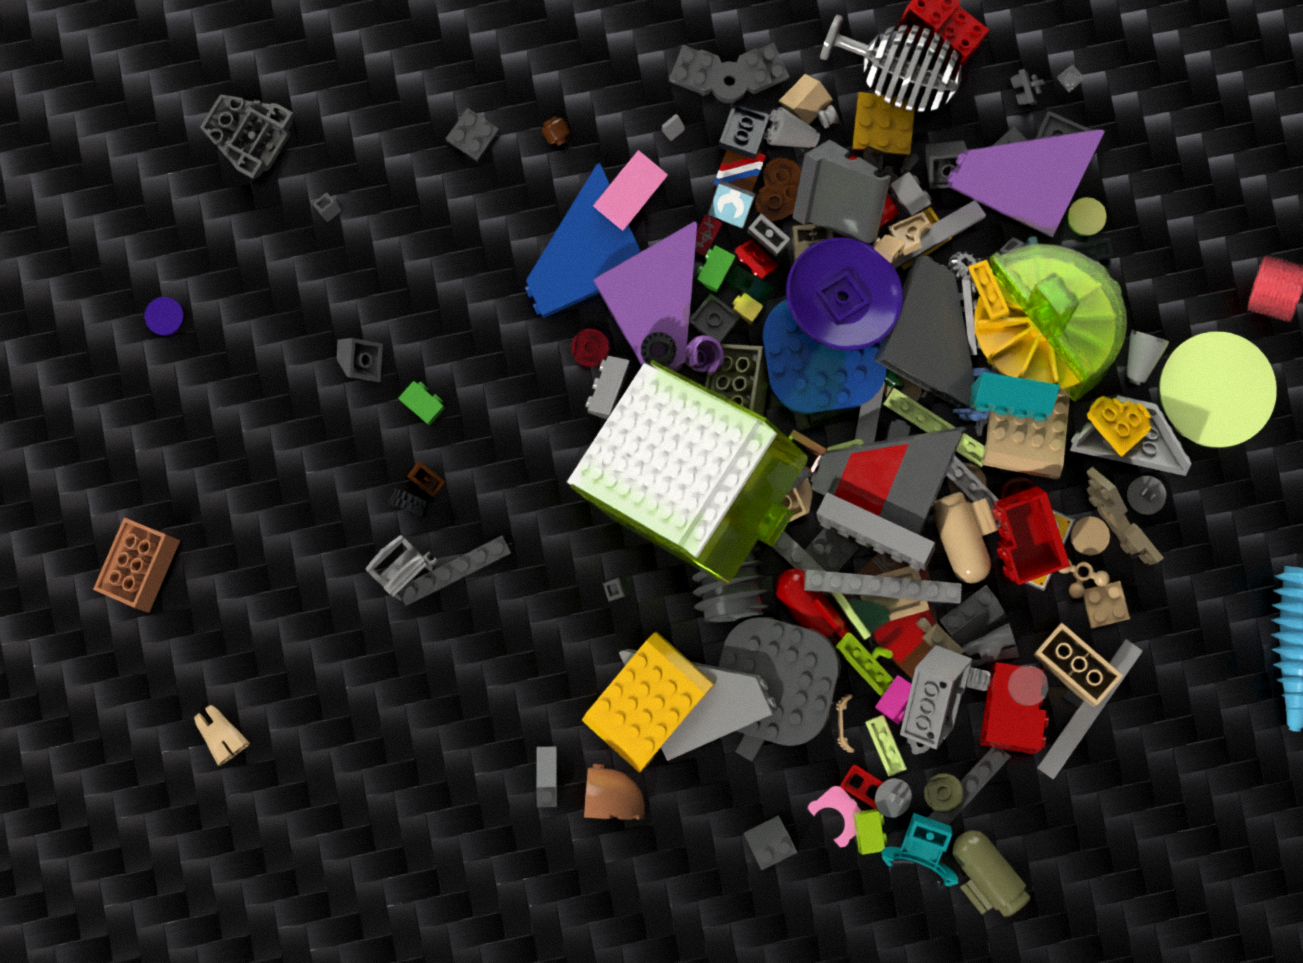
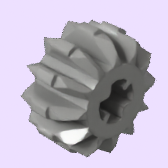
[947,251,979,284]
[966,667,991,691]

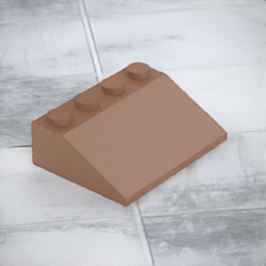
[93,518,180,613]

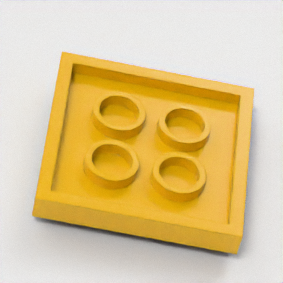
[852,92,915,156]

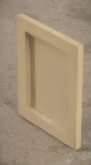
[859,566,929,627]

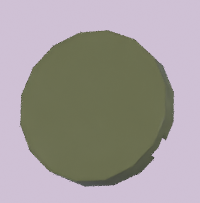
[924,773,964,813]

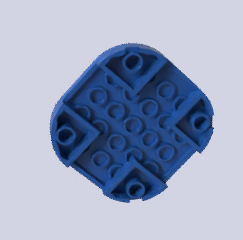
[762,293,886,414]

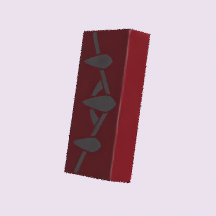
[695,214,723,258]

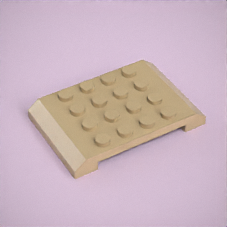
[982,365,1071,480]

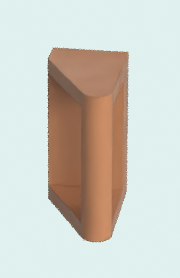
[785,429,827,477]

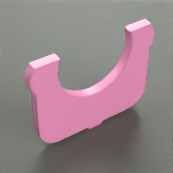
[808,786,861,847]

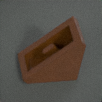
[407,461,445,497]

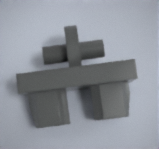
[1010,69,1045,106]

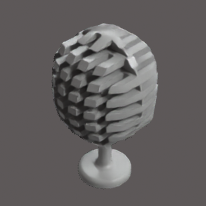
[820,15,962,112]

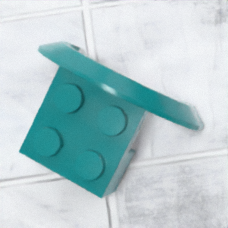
[882,813,959,886]

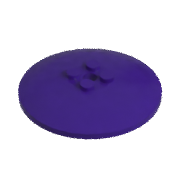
[786,238,903,351]

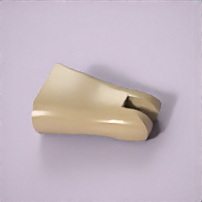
[194,705,250,766]

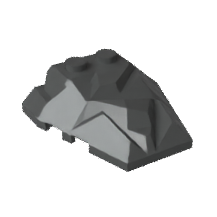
[200,95,294,179]

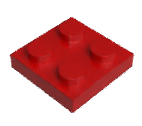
[734,239,779,279]

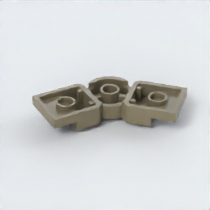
[1087,467,1164,565]

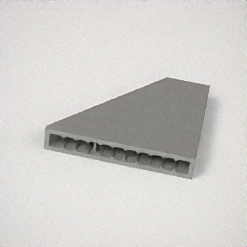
[619,649,777,761]

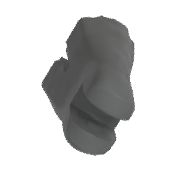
[961,623,1020,667]

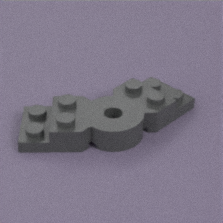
[669,43,790,103]

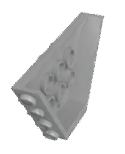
[1070,396,1191,476]

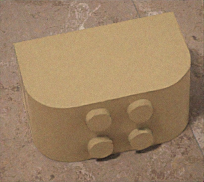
[1033,623,1123,707]

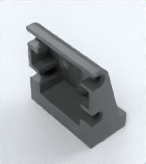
[792,140,891,244]

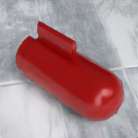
[775,568,851,646]

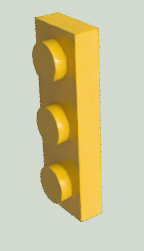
[968,259,1009,321]

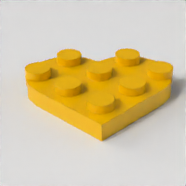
[1087,396,1152,457]

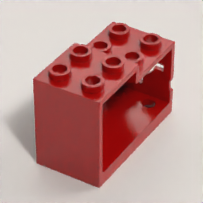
[896,0,989,75]
[992,486,1070,585]
[980,662,1049,754]

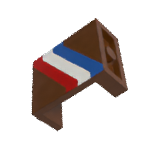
[713,150,766,192]

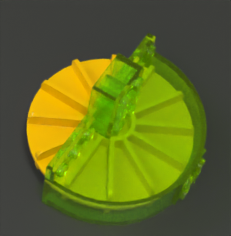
[974,244,1127,401]

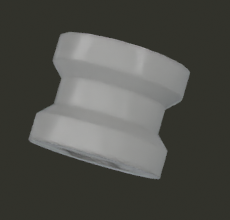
[817,105,839,129]

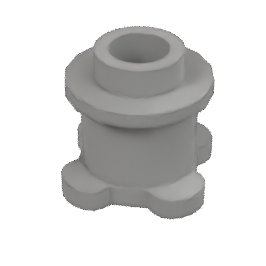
[907,738,930,754]

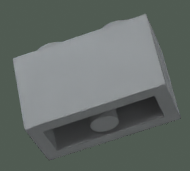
[888,172,931,218]
[747,214,790,258]

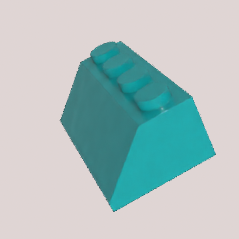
[970,372,1060,421]

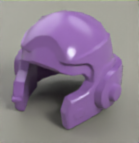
[686,335,724,376]

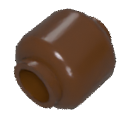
[542,116,570,146]

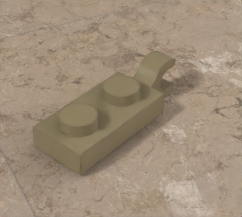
[916,617,964,654]

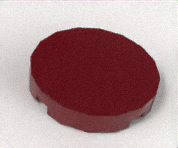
[571,329,610,367]

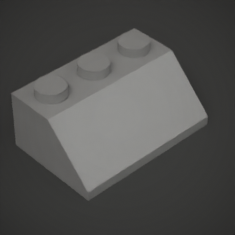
[586,356,630,419]

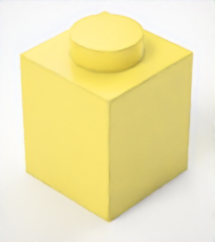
[732,293,763,325]

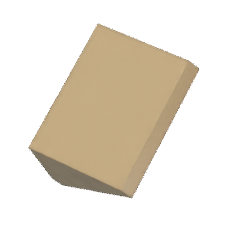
[779,74,833,125]

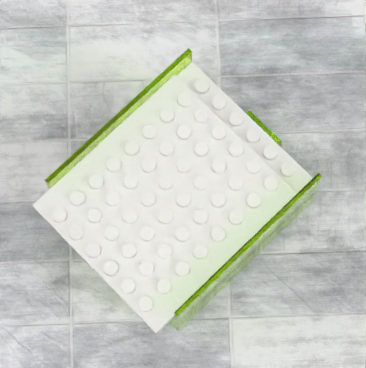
[567,360,808,585]

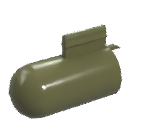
[953,830,1030,917]

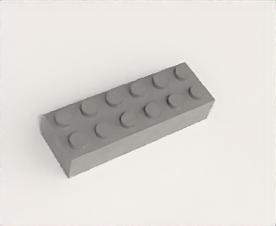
[816,493,935,571]

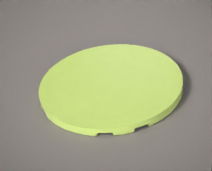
[1159,332,1277,448]

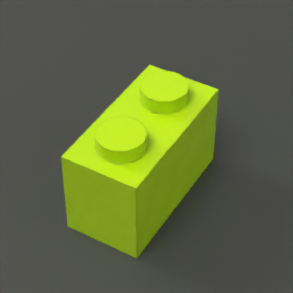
[853,809,887,855]

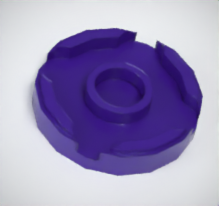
[145,297,184,336]

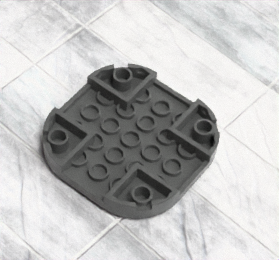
[719,616,841,746]

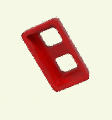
[841,765,883,809]

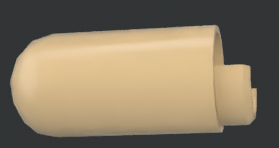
[932,492,998,583]

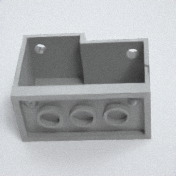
[900,645,972,749]

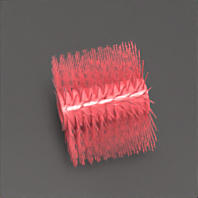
[1248,256,1303,322]

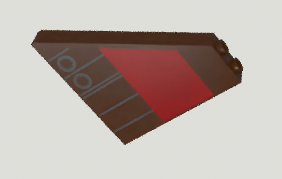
[831,534,938,681]

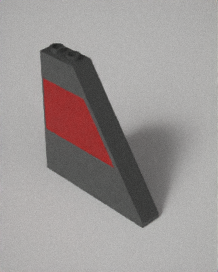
[810,427,966,535]

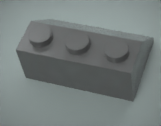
[937,585,1007,647]

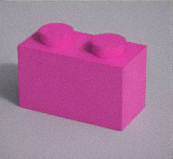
[875,675,912,724]

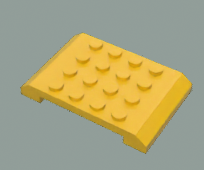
[582,632,715,773]

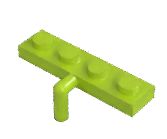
[835,632,894,697]

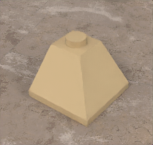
[776,478,813,526]

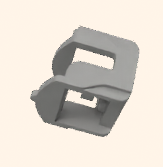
[366,535,438,601]

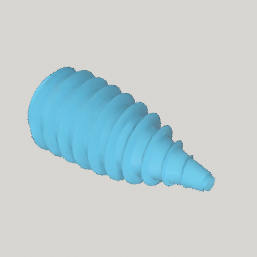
[1271,566,1303,732]

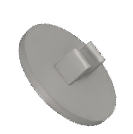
[1127,476,1166,515]
[875,778,912,817]

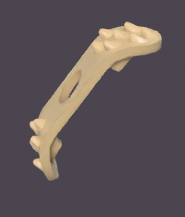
[836,694,855,753]

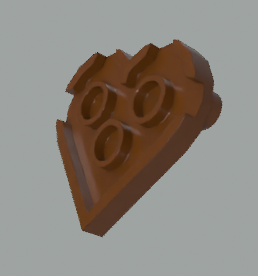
[755,157,801,222]

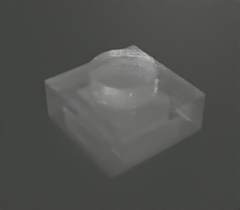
[1057,64,1085,92]

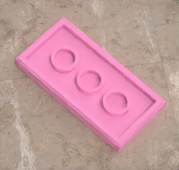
[593,150,668,231]

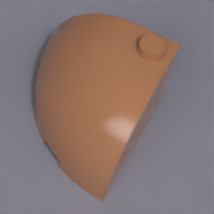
[584,764,645,820]

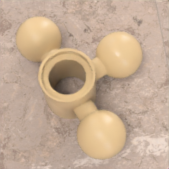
[1059,559,1110,598]

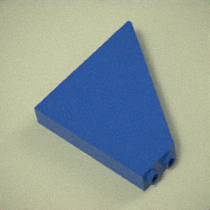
[525,163,641,318]

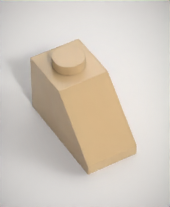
[872,235,906,265]

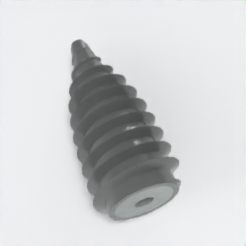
[691,499,769,622]

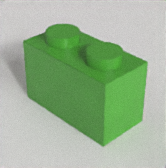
[695,245,736,293]
[398,381,445,426]

